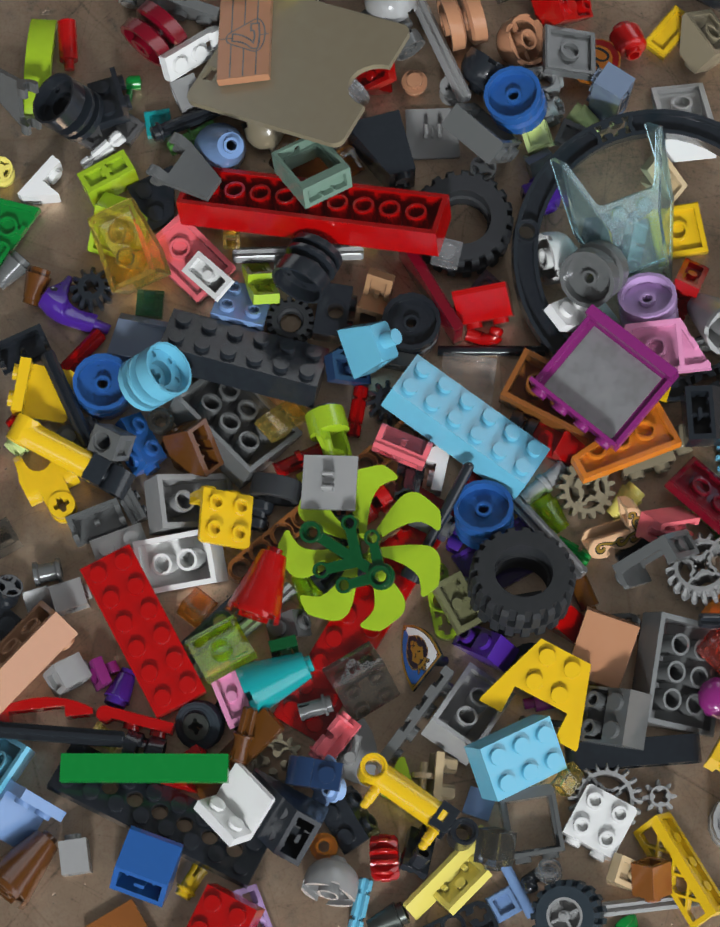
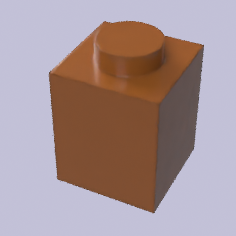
[631,856,672,903]

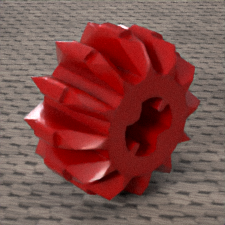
[369,834,400,882]

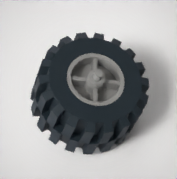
[530,879,607,927]

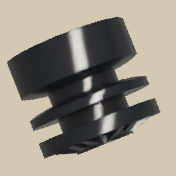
[33,73,104,142]
[272,232,343,304]

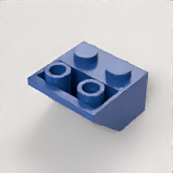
[109,825,184,907]

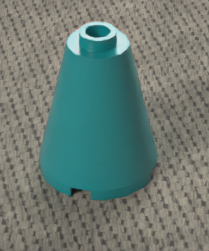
[235,652,315,714]

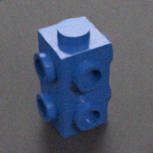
[115,412,167,476]

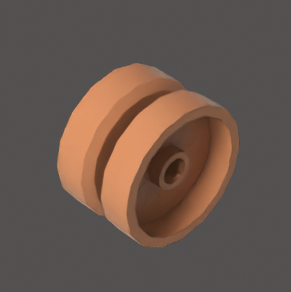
[436,0,488,52]

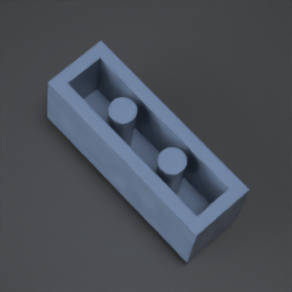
[586,61,636,121]

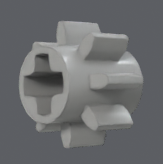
[544,93,565,128]
[641,779,677,814]

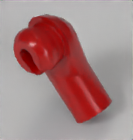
[464,326,504,346]

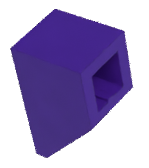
[452,625,520,673]

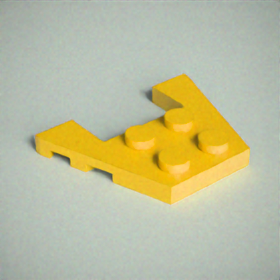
[479,638,591,751]

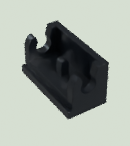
[0,323,52,376]

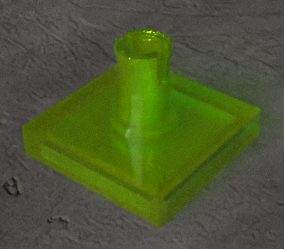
[185,615,258,684]

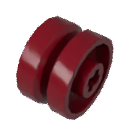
[120,0,188,67]

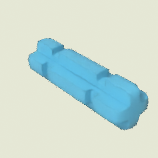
[348,877,373,927]

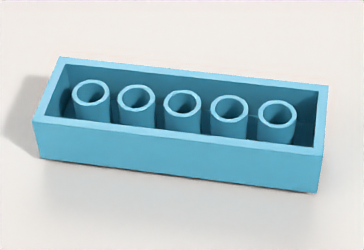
[381,354,550,501]

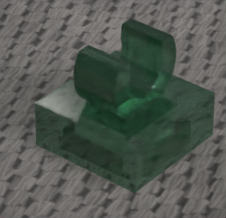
[135,289,165,319]

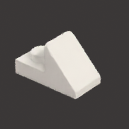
[17,155,63,205]
[181,250,235,302]
[425,445,449,497]

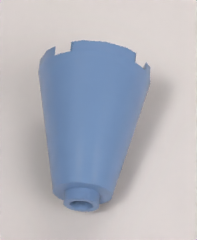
[194,123,246,169]

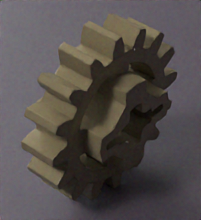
[555,466,616,519]

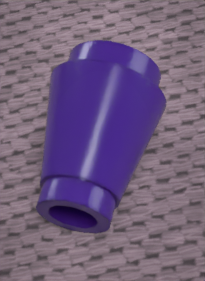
[104,667,135,710]

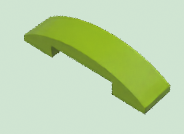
[23,19,57,116]

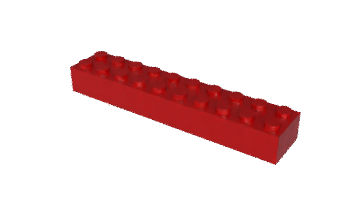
[176,166,452,257]

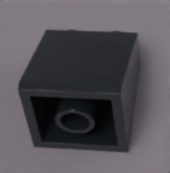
[348,110,416,190]

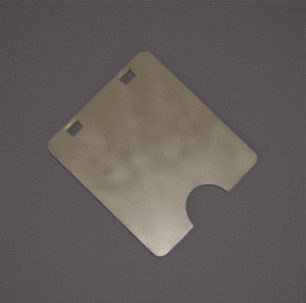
[187,0,410,148]

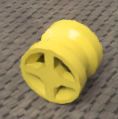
[0,156,16,188]

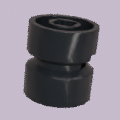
[121,729,167,753]

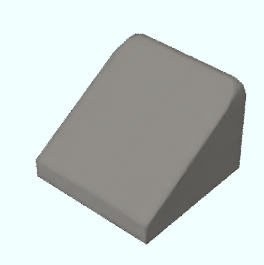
[22,585,55,613]

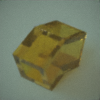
[223,230,241,249]
[550,761,584,797]

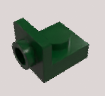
[268,635,299,658]

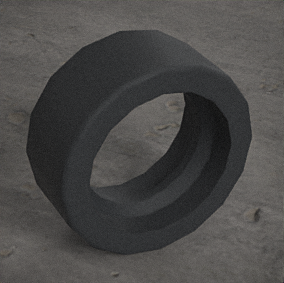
[249,472,302,507]

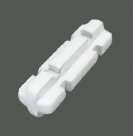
[80,130,126,169]

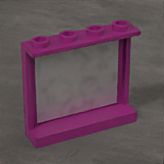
[529,304,679,452]

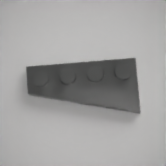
[118,0,220,27]

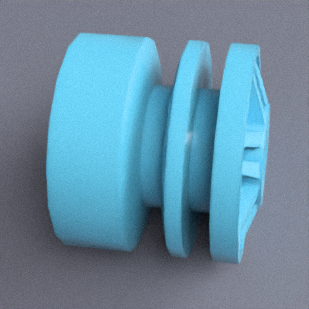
[118,342,192,411]

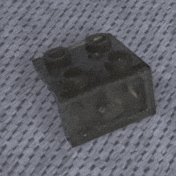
[322,641,400,721]

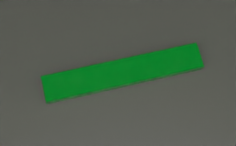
[59,753,230,783]

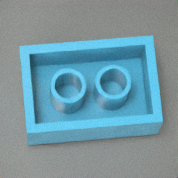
[464,714,567,802]

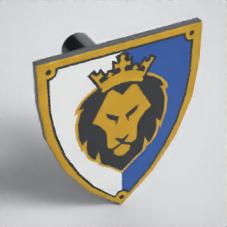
[401,625,449,692]

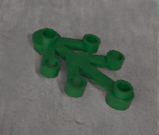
[299,515,395,593]

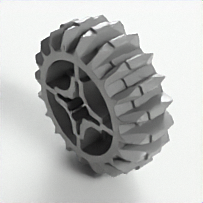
[665,532,720,606]
[567,763,643,825]

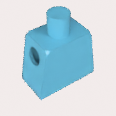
[337,321,402,379]

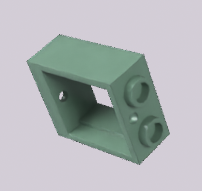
[271,138,353,209]

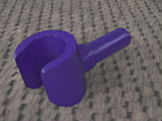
[445,529,463,554]

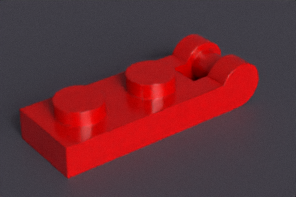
[96,705,175,738]

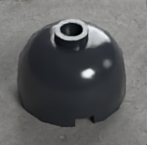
[461,46,506,95]

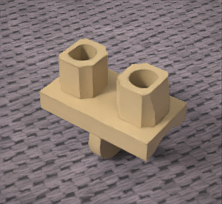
[411,751,458,801]

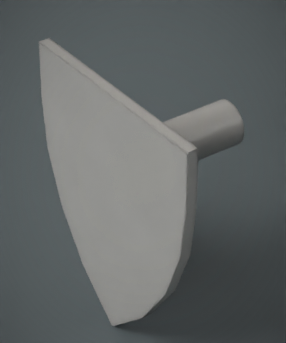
[336,718,377,787]

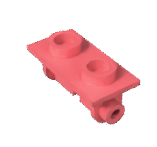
[308,711,362,760]

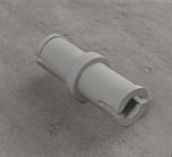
[519,460,568,506]

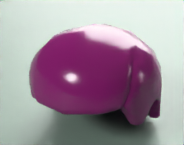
[698,677,720,720]

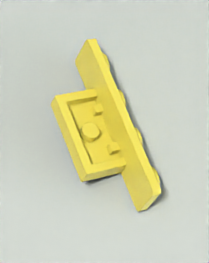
[403,825,494,920]

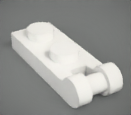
[158,26,219,82]

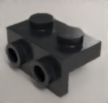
[324,785,380,855]

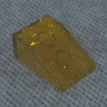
[87,197,171,295]

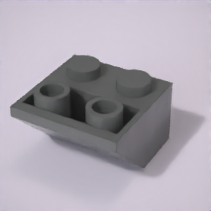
[579,685,652,750]

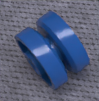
[483,66,548,134]
[73,353,130,420]
[453,479,514,550]

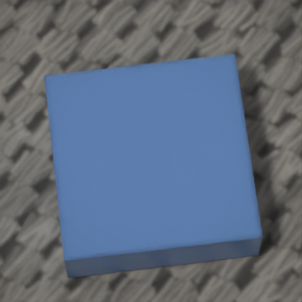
[462,786,495,822]
[484,885,523,924]

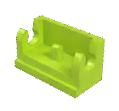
[77,149,139,208]

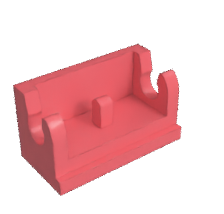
[372,423,434,472]
[635,505,701,542]

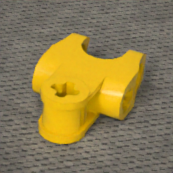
[13,455,81,524]

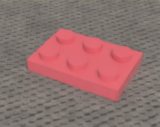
[142,214,236,305]

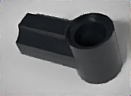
[394,463,426,501]

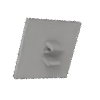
[405,108,460,160]
[300,455,359,511]

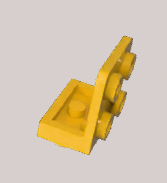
[7,357,74,424]
[189,485,253,550]

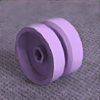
[617,272,679,328]

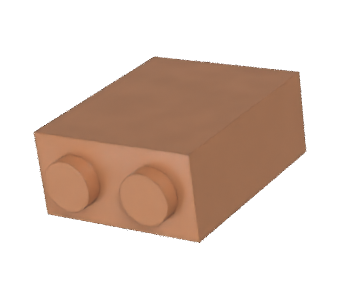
[571,606,640,688]

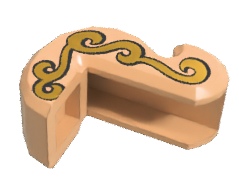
[581,496,641,559]

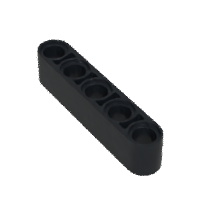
[564,734,702,773]

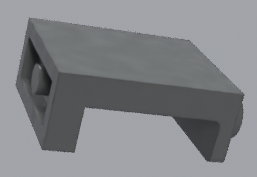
[612,529,700,590]

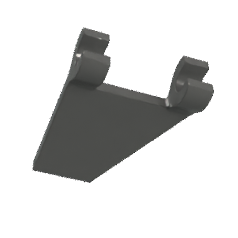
[0,68,42,136]
[146,132,222,201]

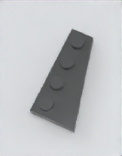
[380,665,454,764]

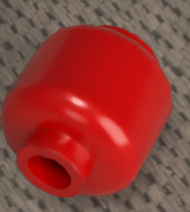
[609,21,647,61]

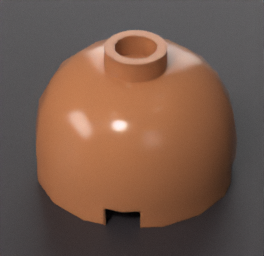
[496,13,544,67]

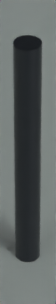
[438,345,545,356]

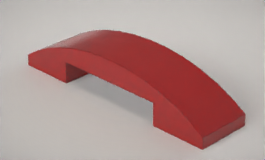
[0,697,96,722]

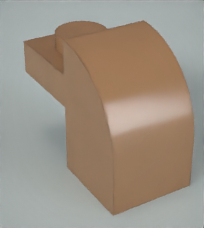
[352,267,396,326]

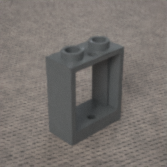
[441,103,522,164]
[498,783,565,865]

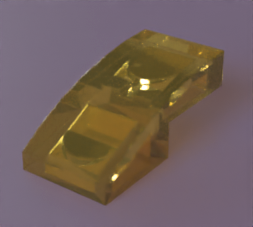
[254,401,308,443]

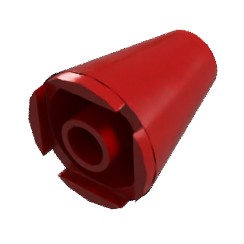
[226,546,287,626]

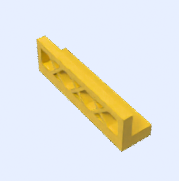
[633,812,720,927]

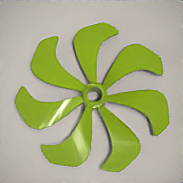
[278,465,441,631]

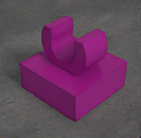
[88,656,120,692]

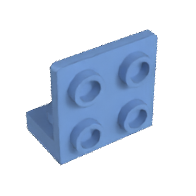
[210,281,271,332]
[0,779,66,847]

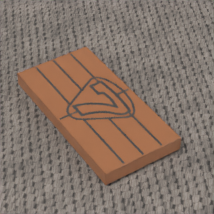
[217,0,273,86]

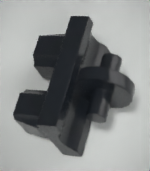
[399,824,436,880]

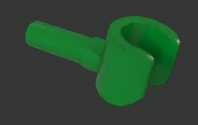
[126,75,142,112]

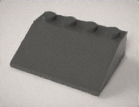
[166,379,303,489]
[632,611,720,737]

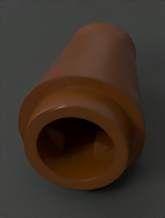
[22,266,52,307]

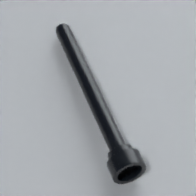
[400,461,474,584]

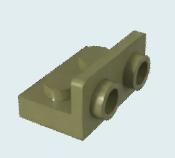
[432,571,483,636]

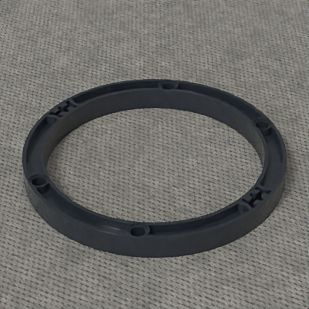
[511,109,720,403]

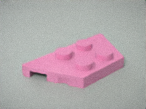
[624,318,712,374]

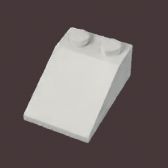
[651,82,716,163]
[132,529,229,593]

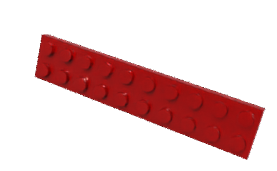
[273,487,454,742]

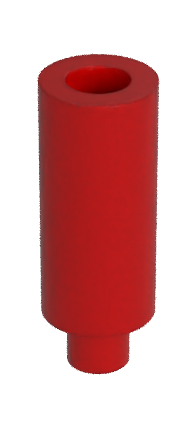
[57,18,78,72]

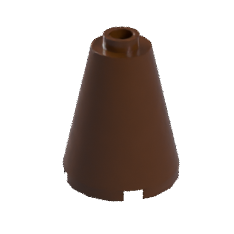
[0,830,58,910]

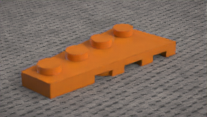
[571,401,682,484]

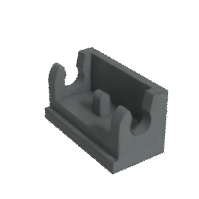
[65,497,128,548]

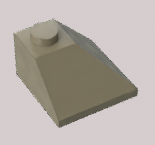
[679,9,720,74]

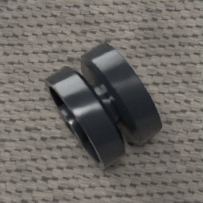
[382,292,441,357]

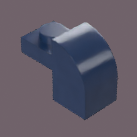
[285,755,344,792]

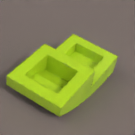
[242,262,280,305]

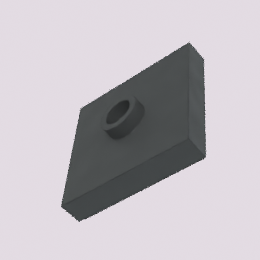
[543,24,596,81]

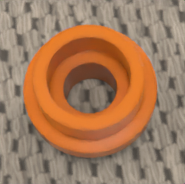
[310,833,338,860]

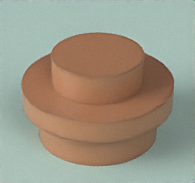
[401,70,427,96]

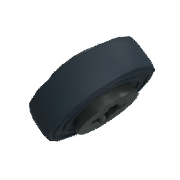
[175,700,225,749]

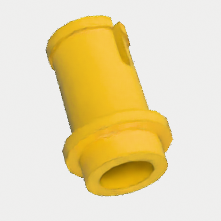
[175,863,208,901]

